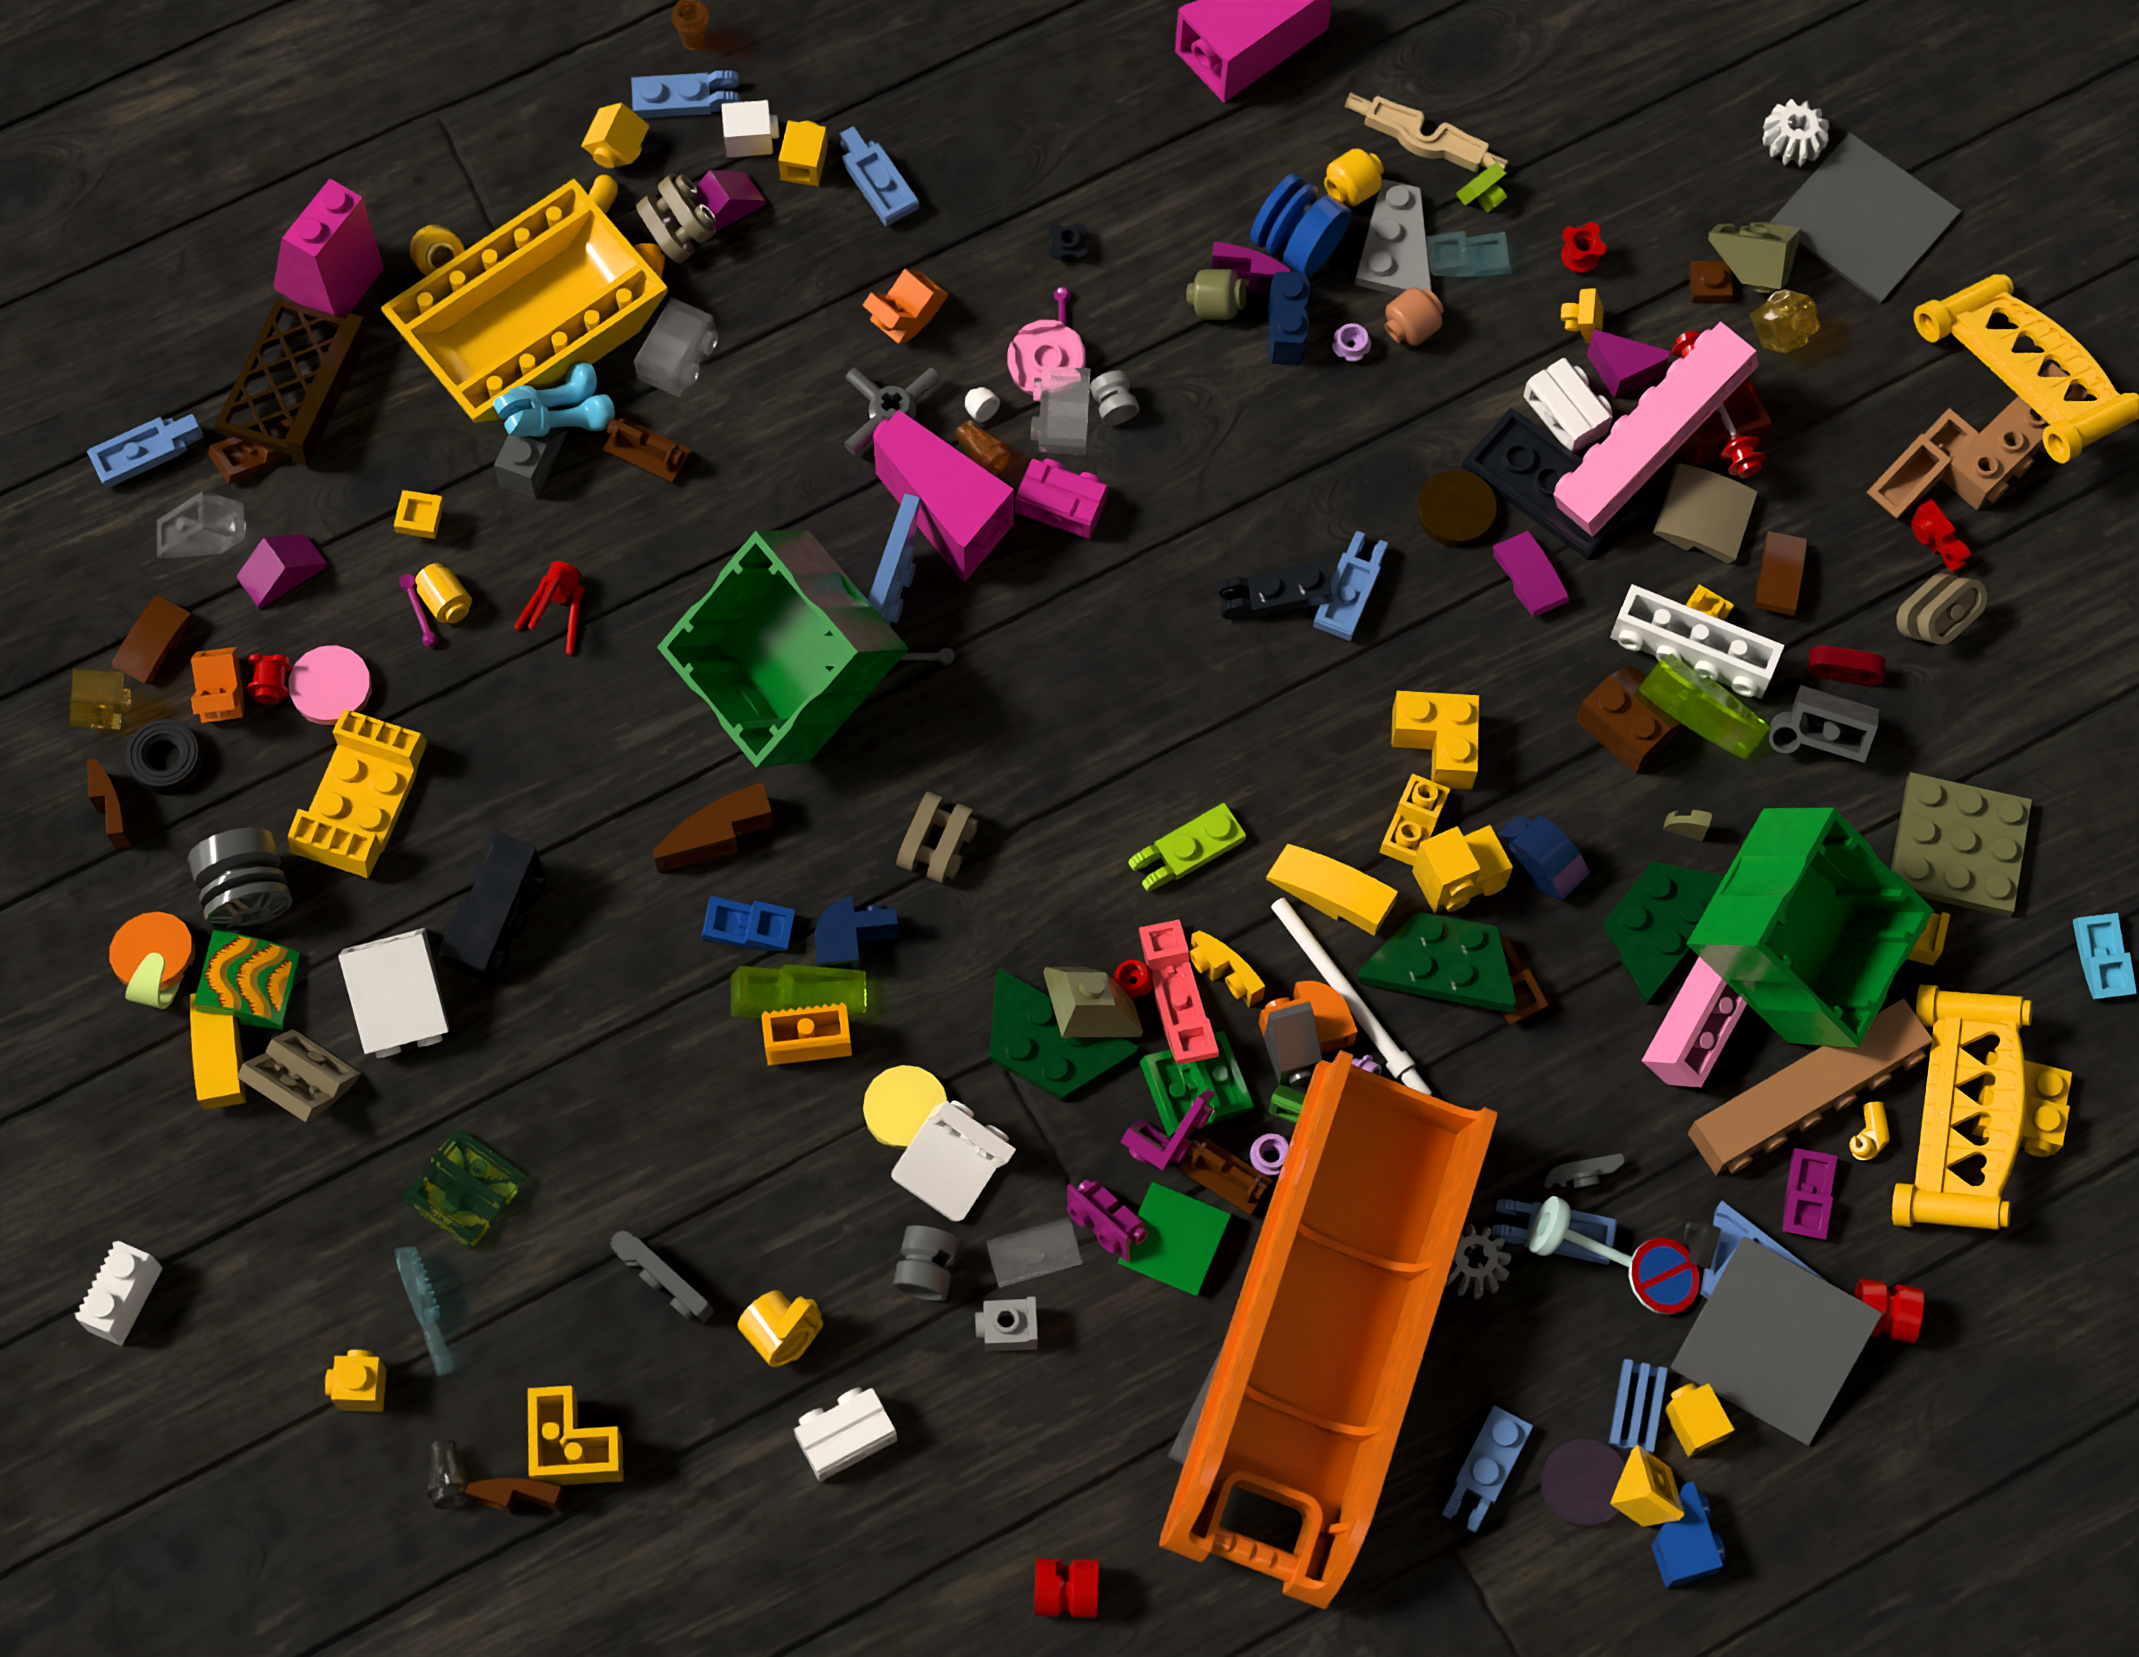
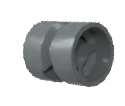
[892,1225,960,1301]

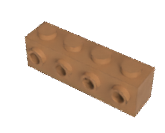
[1941,363,2088,510]

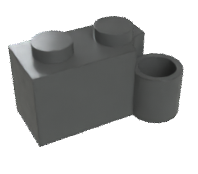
[1769,685,1879,763]

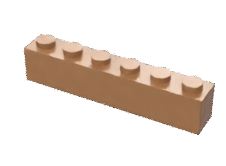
[1688,999,1933,1175]

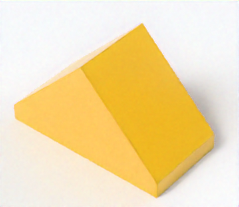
[1610,1444,1685,1527]

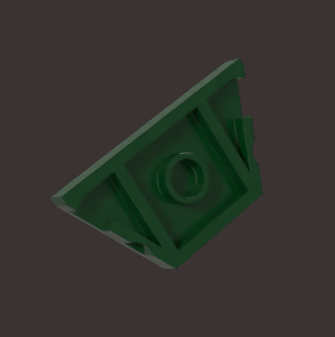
[1602,861,1725,1005]
[1358,912,1517,1014]
[990,968,1139,1102]

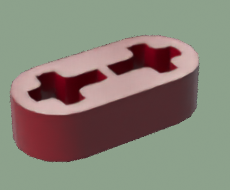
[1807,645,1886,686]

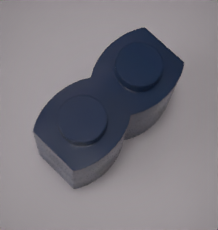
[1267,272,1310,365]

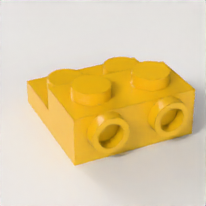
[1971,1051,2072,1157]

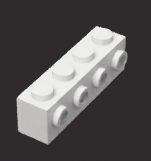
[1610,585,1784,699]

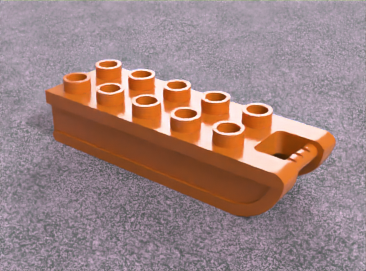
[1159,1050,1497,1610]

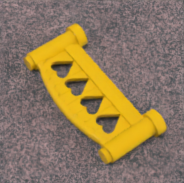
[1914,274,2139,463]
[1892,984,2032,1230]

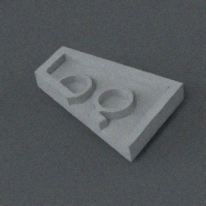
[1355,179,1431,296]

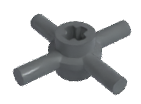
[844,367,941,455]

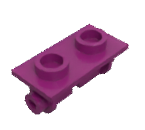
[1067,1179,1148,1262]

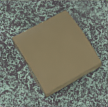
[1653,463,1757,564]
[237,1029,361,1122]

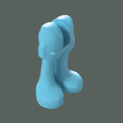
[493,362,615,437]

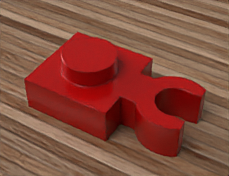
[1910,499,1971,572]

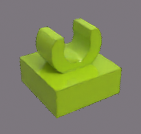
[1456,162,1507,213]

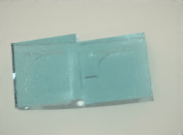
[1426,230,1511,277]

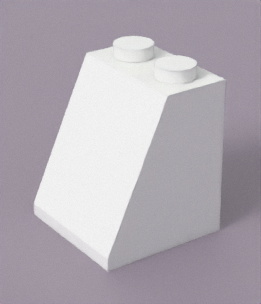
[338,928,449,1058]

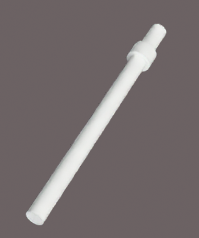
[1271,897,1433,1096]

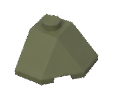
[1709,222,1802,293]
[1043,967,1143,1037]

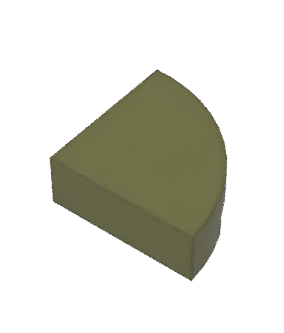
[1662,810,1713,842]

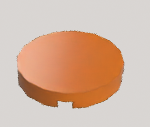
[109,912,195,991]

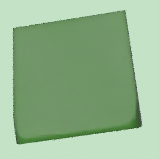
[1268,1085,1306,1124]

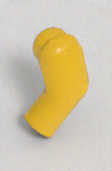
[589,175,618,214]
[1850,1102,1890,1160]

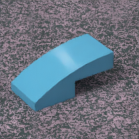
[2073,913,2137,999]

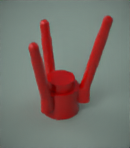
[514,561,585,656]

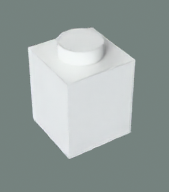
[721,100,779,158]

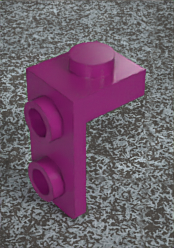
[1120,1088,1216,1170]

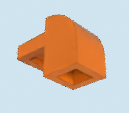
[862,269,949,344]
[191,647,244,723]
[1259,981,1358,1055]

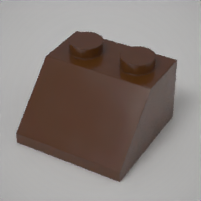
[1575,665,1691,774]

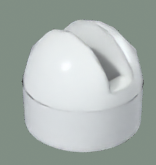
[965,387,1000,422]

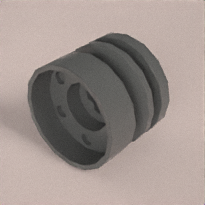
[187,827,293,931]

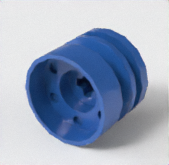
[1250,173,1351,278]

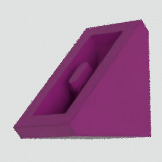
[695,170,766,232]
[1587,329,1670,399]
[236,534,328,609]

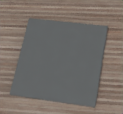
[1770,133,1961,304]
[1670,1236,1883,1446]

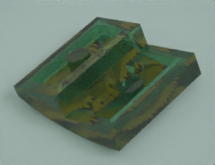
[403,1128,526,1250]

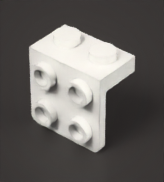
[892,1101,1016,1222]

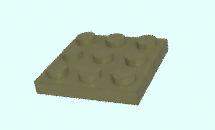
[1891,772,2032,918]

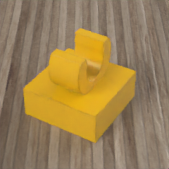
[1561,289,1604,343]
[394,490,444,539]
[1685,584,1734,621]

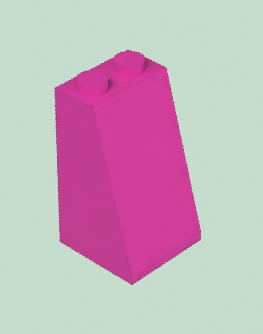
[1175,0,1332,103]
[274,179,384,318]
[873,410,1014,582]

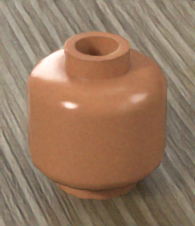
[1384,287,1444,346]

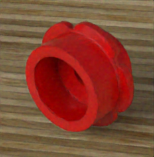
[1113,960,1154,1000]

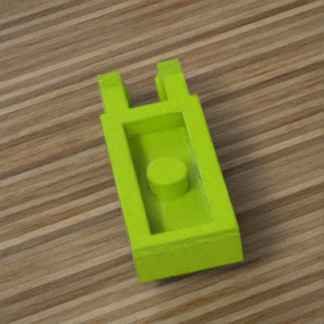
[1128,803,1246,892]

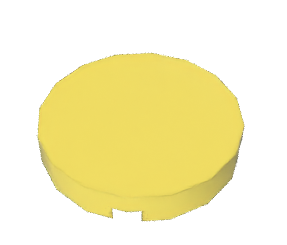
[863,1065,947,1150]

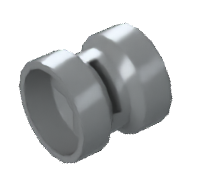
[1090,370,1139,425]

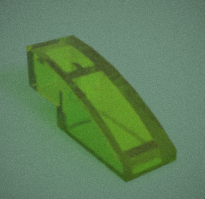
[1638,653,1771,759]
[731,964,866,1018]

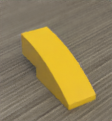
[1266,844,1398,936]
[190,993,247,1110]

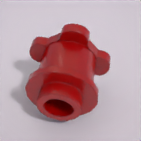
[1561,222,1606,273]
[247,654,293,705]

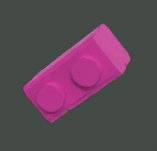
[1015,459,1108,539]

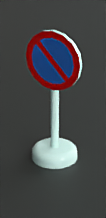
[1528,1196,1700,1315]

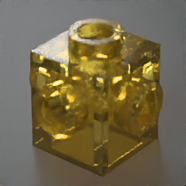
[1750,290,1821,354]

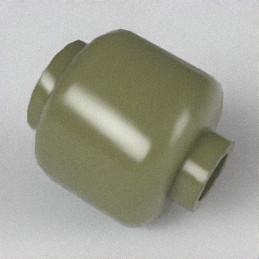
[1187,269,1246,320]

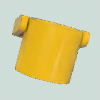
[738,1290,823,1368]

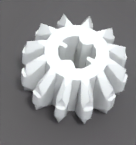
[1763,99,1829,167]

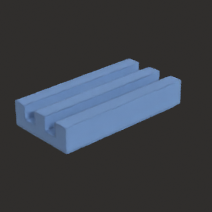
[1608,1359,1668,1454]

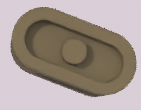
[636,173,716,264]
[1896,573,1987,645]
[896,791,979,884]

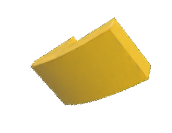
[1379,773,1450,866]
[1189,931,1265,1007]

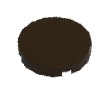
[1417,470,1497,547]

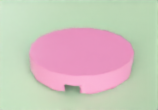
[1008,320,1086,398]
[289,645,372,725]

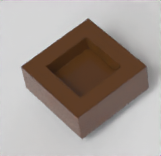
[1688,261,1733,303]

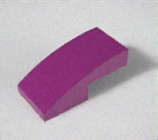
[1211,242,1290,294]
[1493,531,1569,617]
[1782,1148,1837,1240]

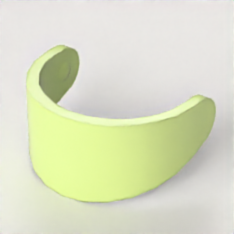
[125,953,182,1009]

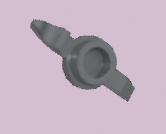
[1545,1154,1624,1189]

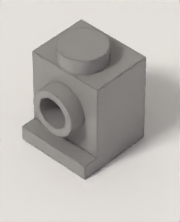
[975,1297,1037,1352]

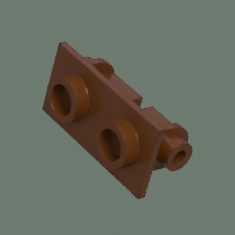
[603,417,692,483]
[1179,1135,1273,1216]

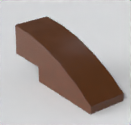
[652,782,774,873]

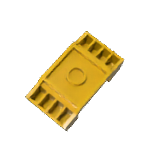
[288,709,428,879]

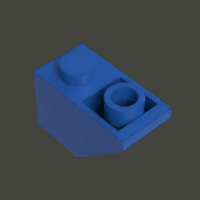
[1651,1481,1725,1589]

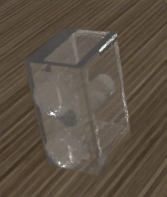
[634,297,718,397]
[1031,366,1090,455]
[987,1217,1083,1288]

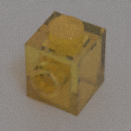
[70,669,131,729]

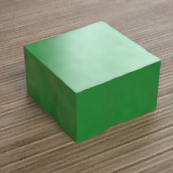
[657,530,909,768]
[1686,808,1934,1048]

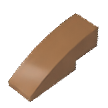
[1867,408,1979,519]

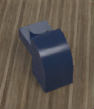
[1496,814,1590,901]
[815,896,899,977]

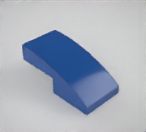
[701,896,795,951]

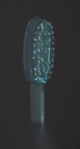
[394,1246,455,1376]

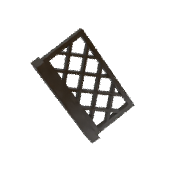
[214,298,368,466]

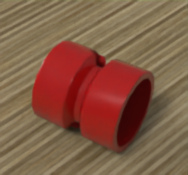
[1854,1278,1924,1344]
[1034,1558,1099,1618]

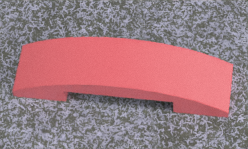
[1139,919,1219,1065]

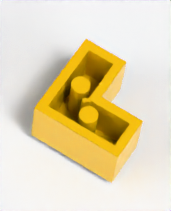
[1391,691,1479,790]
[1412,825,1513,914]
[528,1386,623,1485]

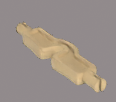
[1345,93,1509,172]

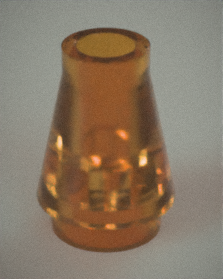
[671,0,709,50]
[955,421,1011,476]

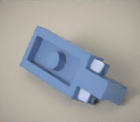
[840,126,919,226]
[87,414,204,489]

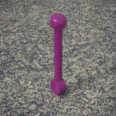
[1054,287,1071,355]
[399,574,438,647]

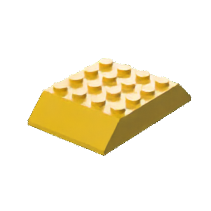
[381,179,668,423]

